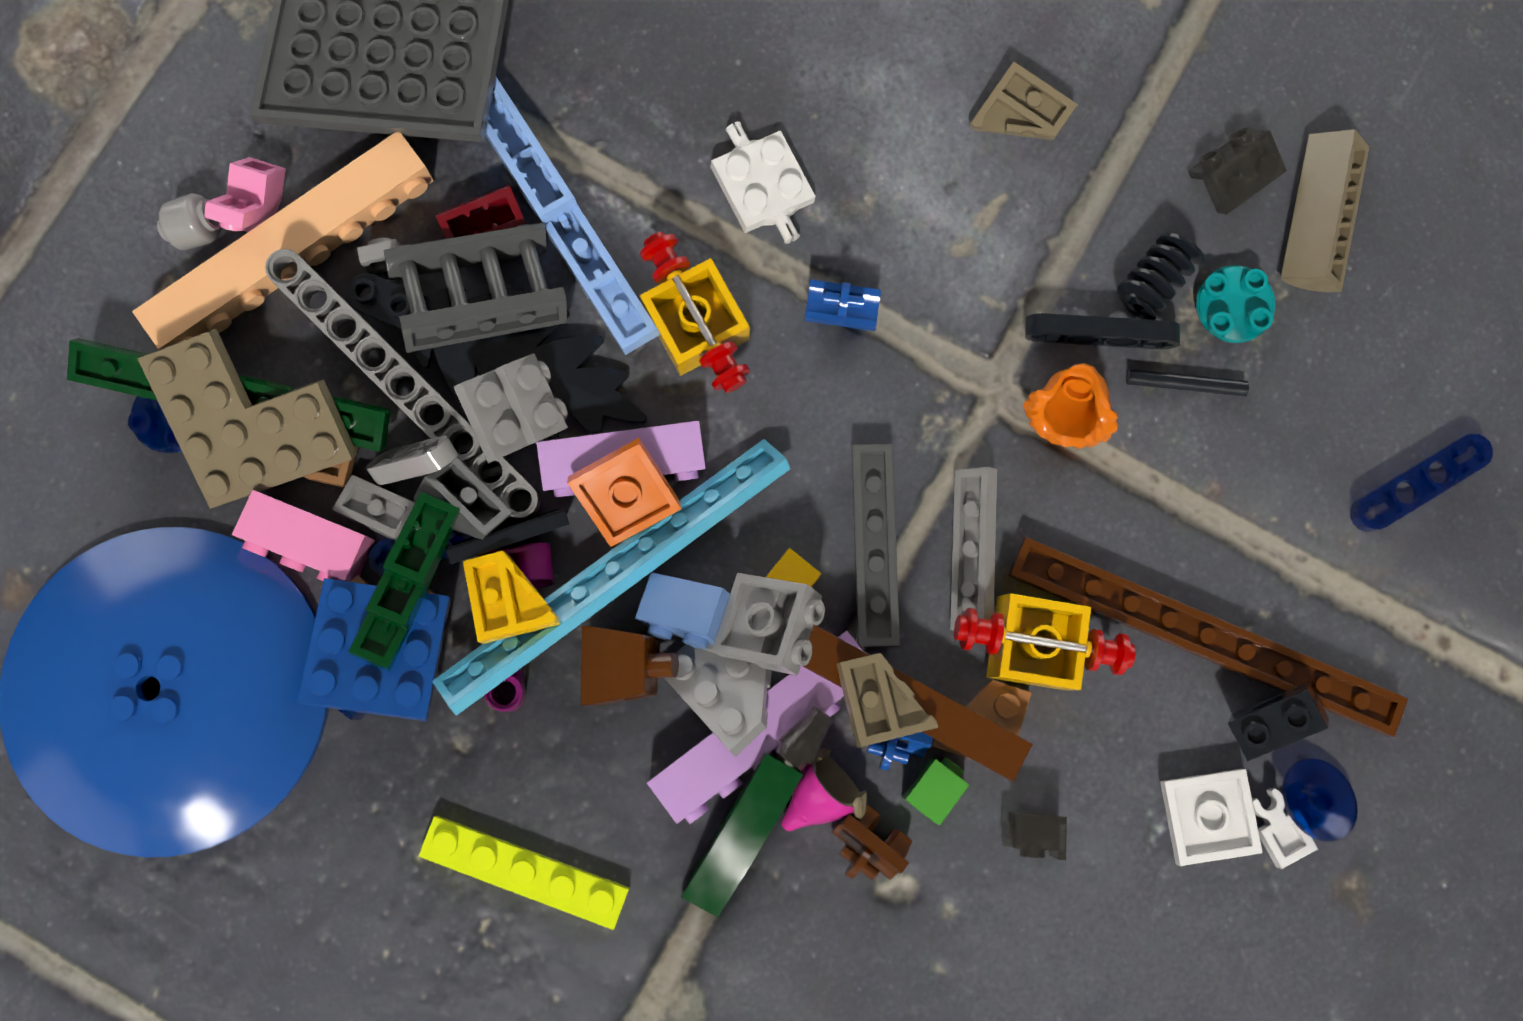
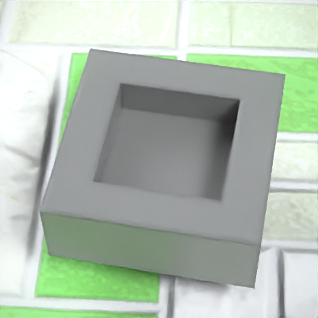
[357,238,400,274]

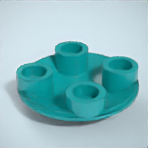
[1196,265,1275,343]

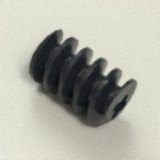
[1117,233,1204,320]

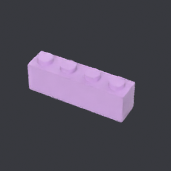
[536,421,706,497]

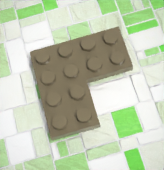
[137,329,358,509]

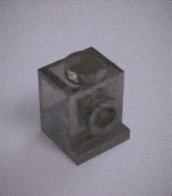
[1001,812,1067,860]

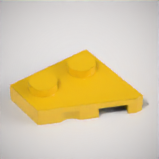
[463,551,560,644]

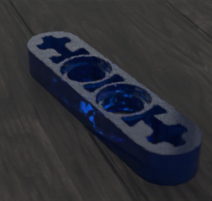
[1350,433,1493,532]

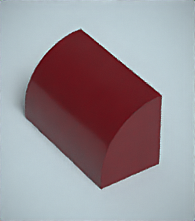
[436,183,526,239]

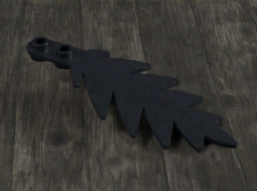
[346,273,647,440]

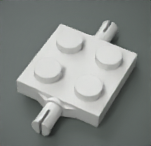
[710,122,816,244]

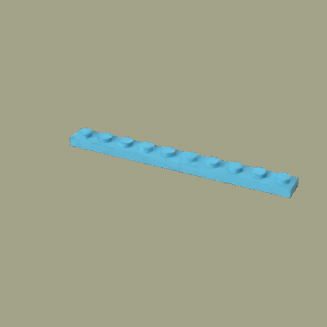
[432,439,791,716]

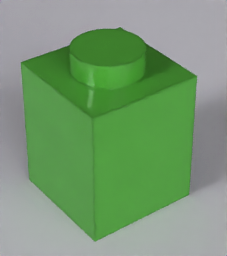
[901,757,969,826]

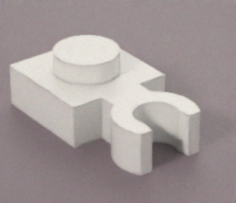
[1252,788,1318,869]

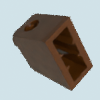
[581,626,679,706]

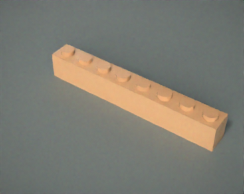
[132,132,434,350]

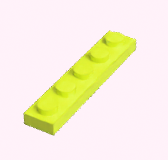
[418,815,630,930]

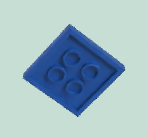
[297,578,451,722]

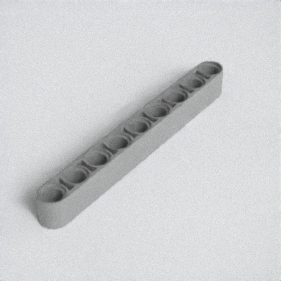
[265,249,541,520]

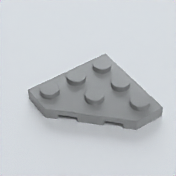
[665,644,772,757]

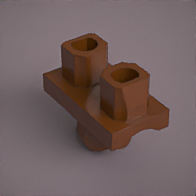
[831,804,912,880]

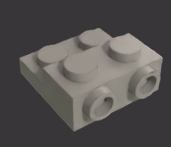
[454,353,568,463]
[712,573,825,676]

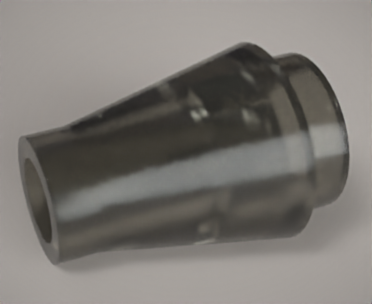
[775,706,834,771]

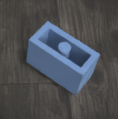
[635,572,730,650]

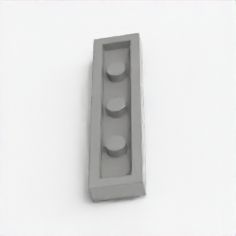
[950,467,997,631]

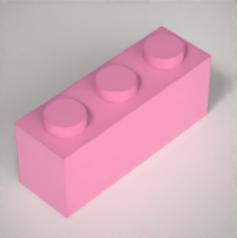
[232,490,375,582]

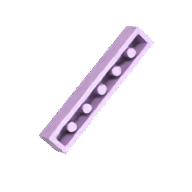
[647,631,863,824]

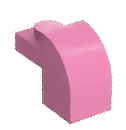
[204,157,286,232]

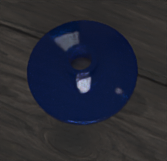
[1282,758,1358,842]

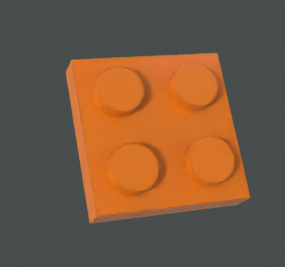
[567,438,682,547]

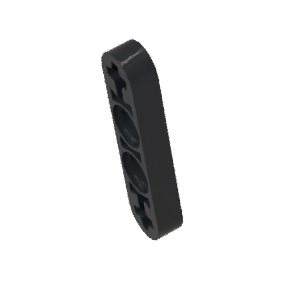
[1025,313,1180,349]

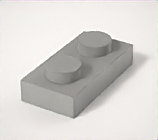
[332,475,415,541]

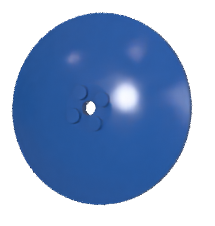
[0,527,329,857]

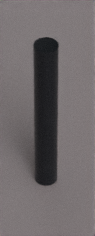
[1126,369,1249,397]

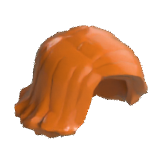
[1023,363,1119,449]

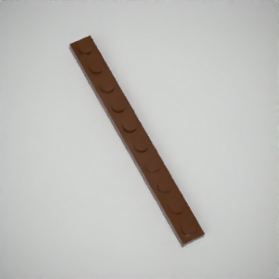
[1008,537,1409,737]

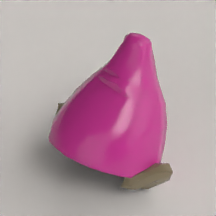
[781,748,867,831]

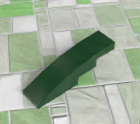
[348,492,460,671]
[681,752,803,918]

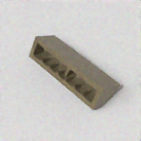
[1281,129,1369,292]

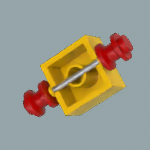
[640,232,750,393]
[954,593,1136,690]

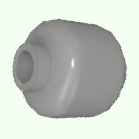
[157,193,221,251]

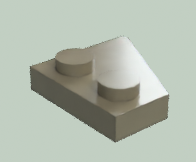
[970,62,1078,141]
[836,653,938,747]

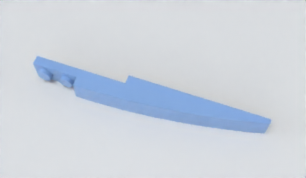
[485,76,660,355]

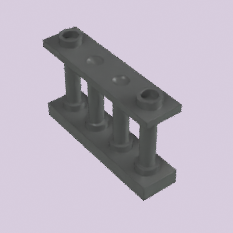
[383,223,567,353]

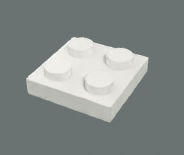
[1160,769,1263,866]

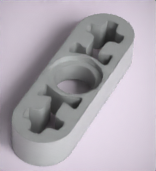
[366,435,458,485]

